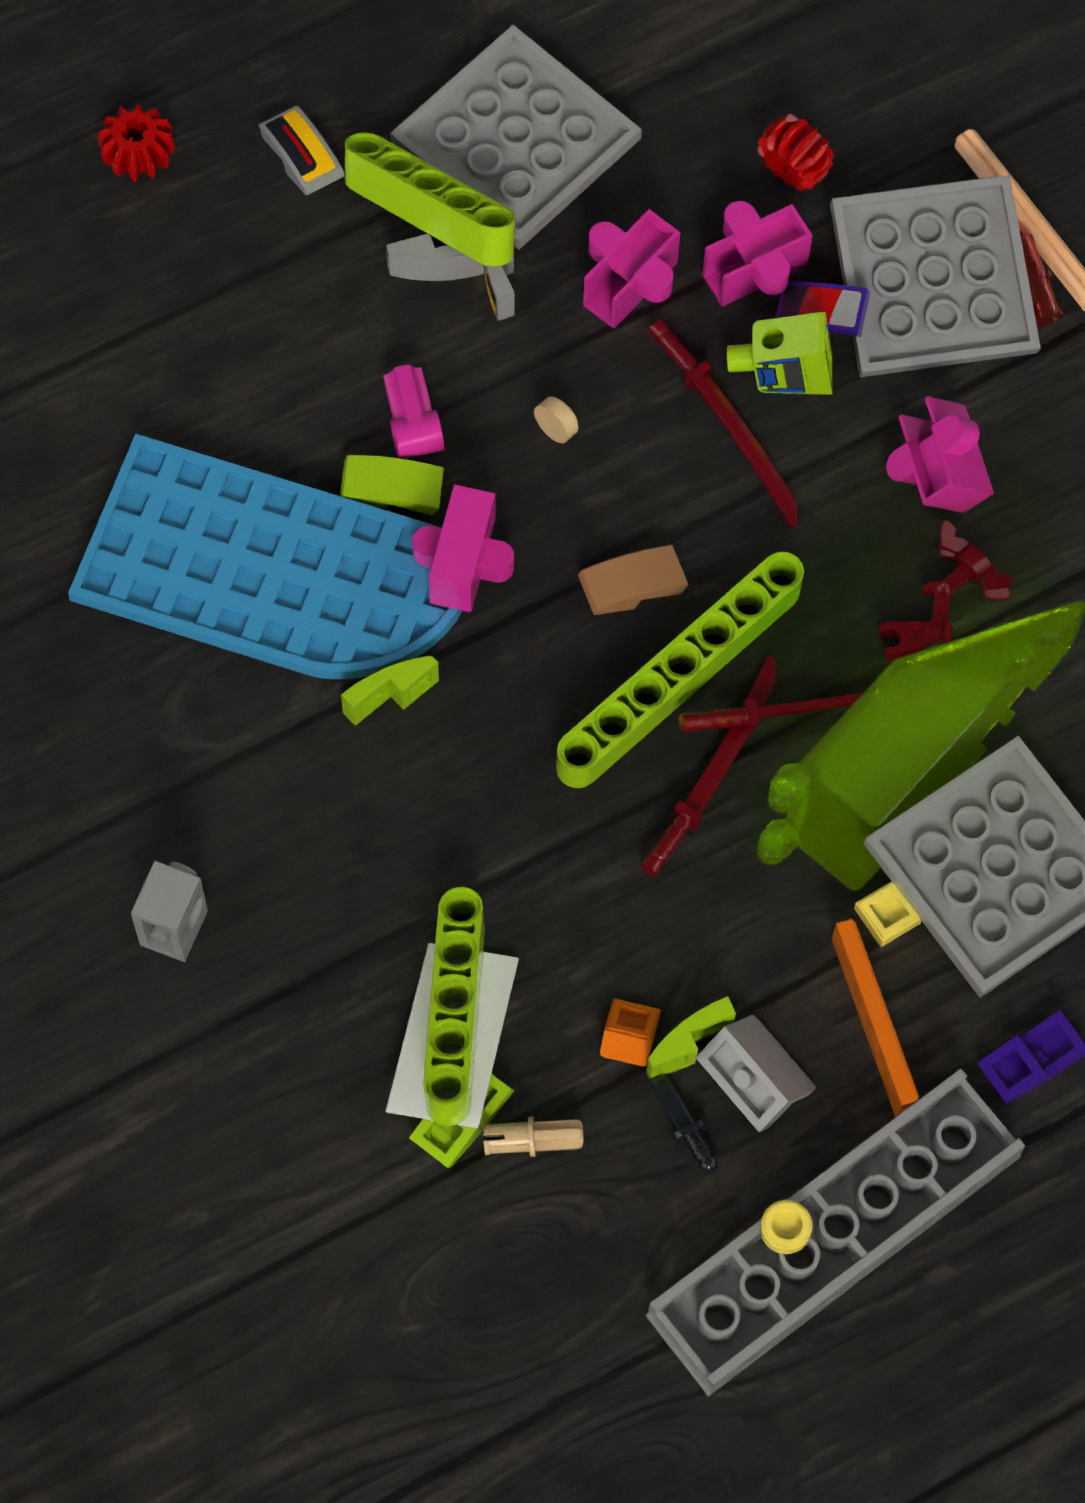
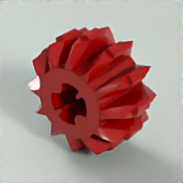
[98,102,175,182]
[757,114,835,191]

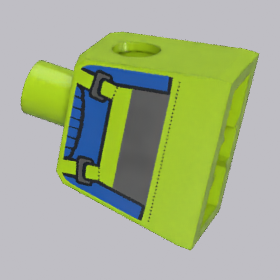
[727,312,832,395]

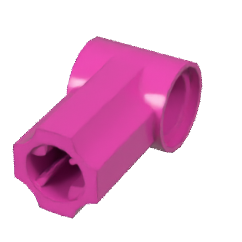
[383,364,444,459]

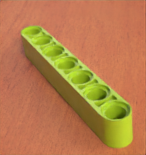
[556,552,804,788]

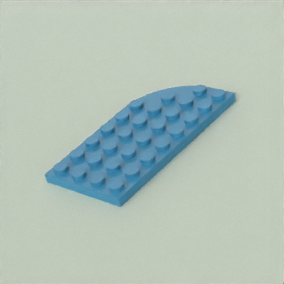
[68,434,462,679]

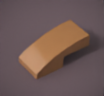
[578,545,689,615]

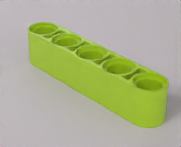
[345,132,515,267]
[423,887,485,1126]

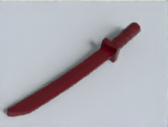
[649,320,798,529]
[640,656,776,876]
[679,681,940,733]

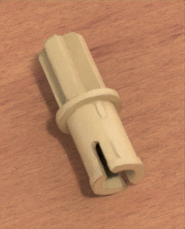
[483,1116,584,1157]

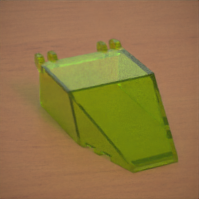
[757,600,1085,891]

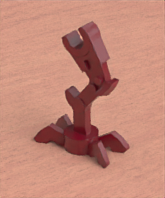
[879,521,1013,661]

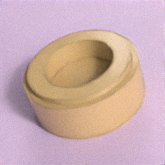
[534,397,578,443]

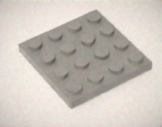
[390,25,642,250]
[830,175,1041,377]
[863,736,1085,998]

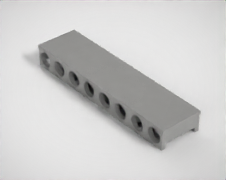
[646,1069,1025,1397]

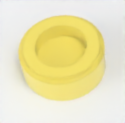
[760,1200,812,1254]

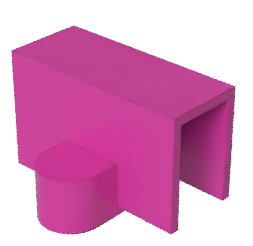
[702,201,813,307]
[583,209,680,329]
[886,396,994,513]
[412,485,514,612]

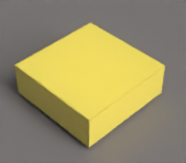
[854,881,922,947]

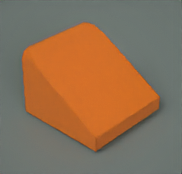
[600,998,661,1066]

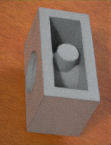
[131,861,208,962]

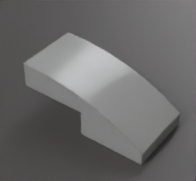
[386,234,484,281]

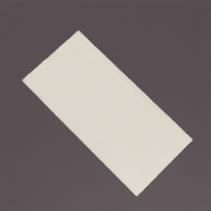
[386,943,519,1128]

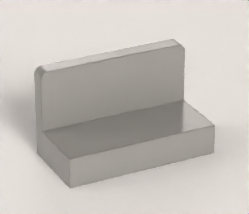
[696,1015,816,1132]

